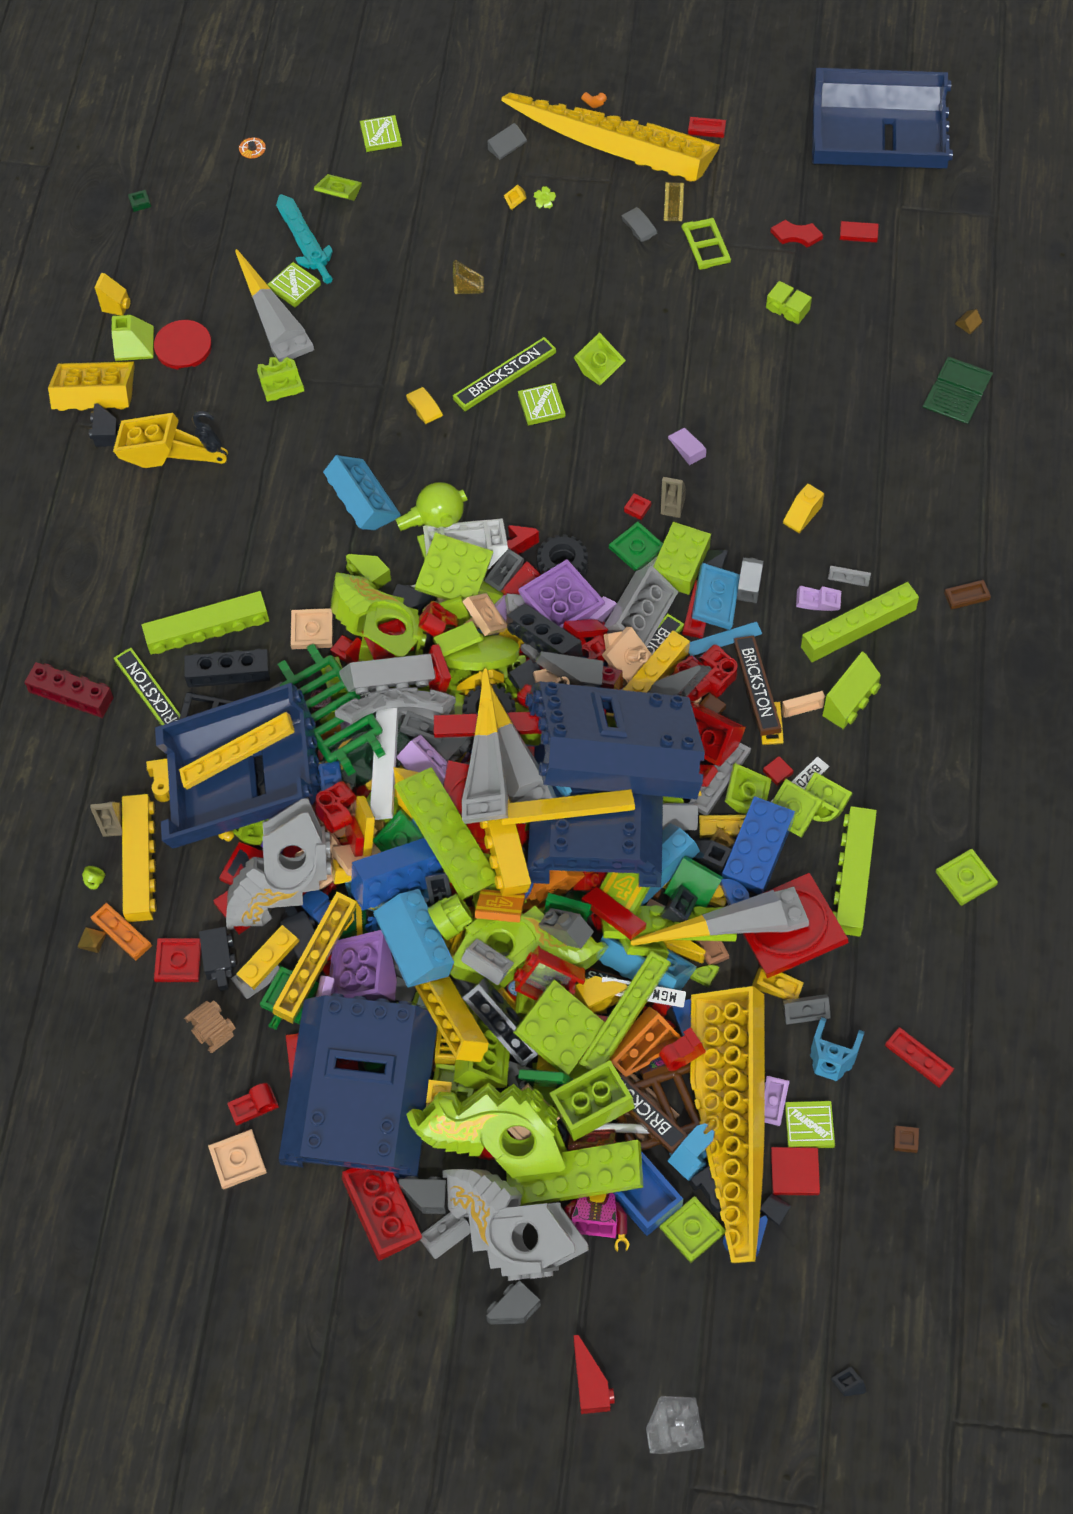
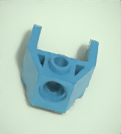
[810,1017,864,1081]
[668,1123,715,1181]

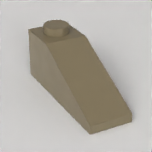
[661,477,686,518]
[90,802,122,837]

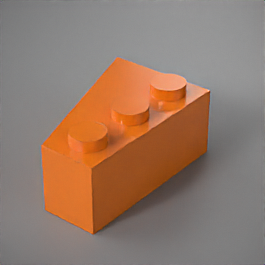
[523,870,585,911]
[610,1007,681,1077]

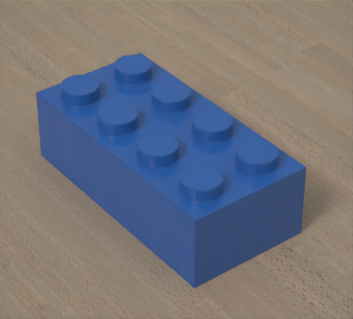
[722,796,795,895]
[351,838,443,910]

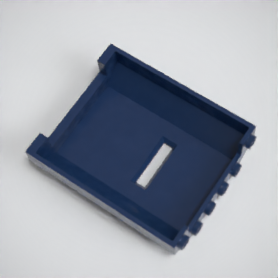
[812,68,953,168]
[525,681,705,800]
[155,683,321,849]
[527,743,663,888]
[279,993,438,1179]

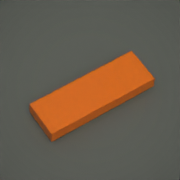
[91,902,152,961]

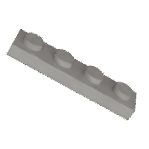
[689,743,751,815]

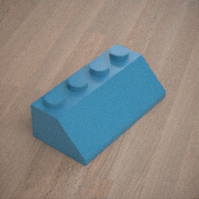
[323,455,401,530]
[640,823,700,906]
[373,889,454,988]
[599,936,697,991]

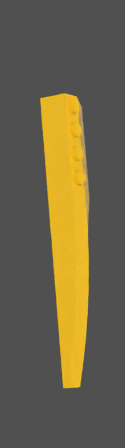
[501,93,720,181]
[690,986,765,1263]

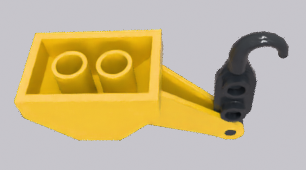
[113,411,228,468]

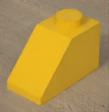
[95,273,130,316]
[783,484,824,533]
[575,976,628,1014]

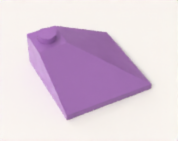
[518,560,605,629]
[329,930,397,1002]

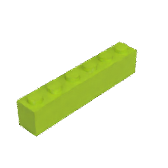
[801,582,919,662]
[141,591,269,655]
[833,806,877,937]

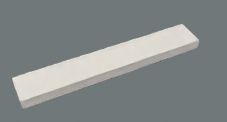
[370,708,399,820]

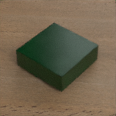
[128,190,151,212]

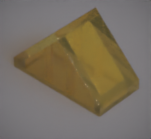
[664,182,684,221]
[453,260,484,294]

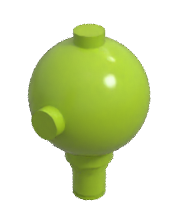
[395,482,468,531]

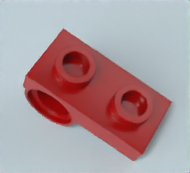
[573,871,608,891]
[227,1083,279,1126]

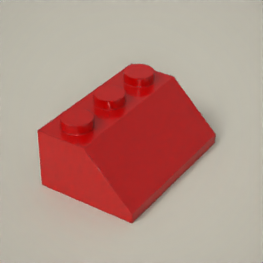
[691,702,746,766]

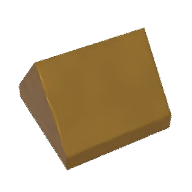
[955,309,982,334]

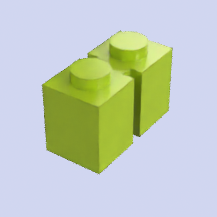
[766,281,812,324]

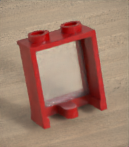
[513,945,585,1001]

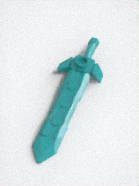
[276,194,333,284]

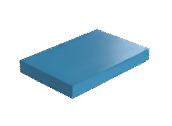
[692,563,740,630]

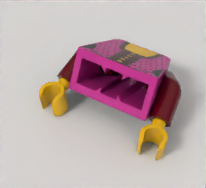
[564,1193,629,1252]

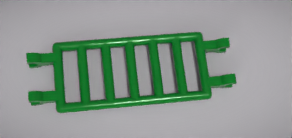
[278,644,386,776]

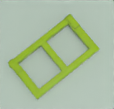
[682,218,731,270]

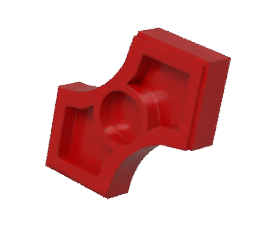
[771,220,823,247]

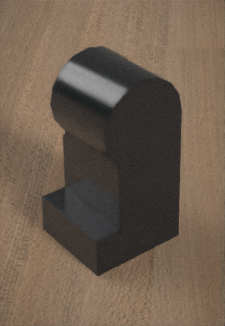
[689,1166,721,1213]

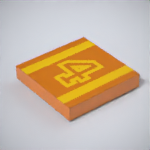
[475,889,525,923]

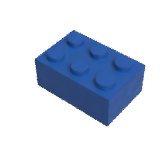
[613,1151,683,1236]

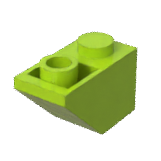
[346,554,391,590]

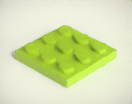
[415,532,493,600]
[513,979,605,1075]

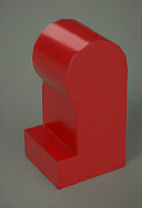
[659,1027,706,1071]

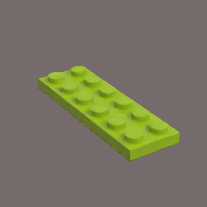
[394,767,496,900]
[600,905,737,941]
[506,1140,643,1206]

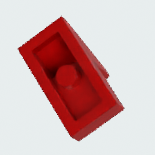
[507,525,539,555]
[330,635,362,664]

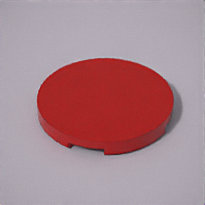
[154,320,211,370]

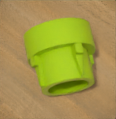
[428,894,473,940]

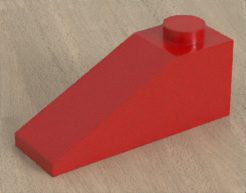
[574,1335,615,1414]

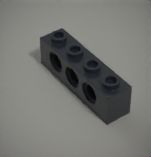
[506,603,583,657]
[185,649,270,688]
[463,977,538,1067]

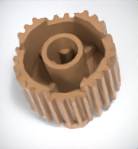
[184,1000,236,1053]

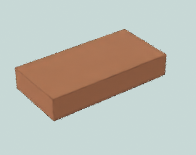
[695,940,729,965]

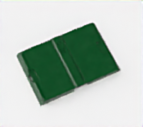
[923,356,993,424]

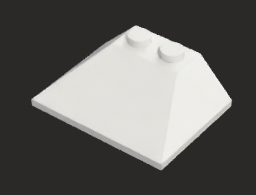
[423,519,508,569]

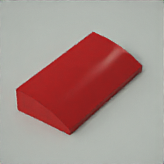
[342,1168,422,1261]

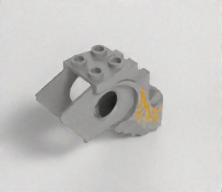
[226,798,331,929]
[442,1169,589,1281]

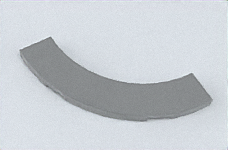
[335,688,456,724]

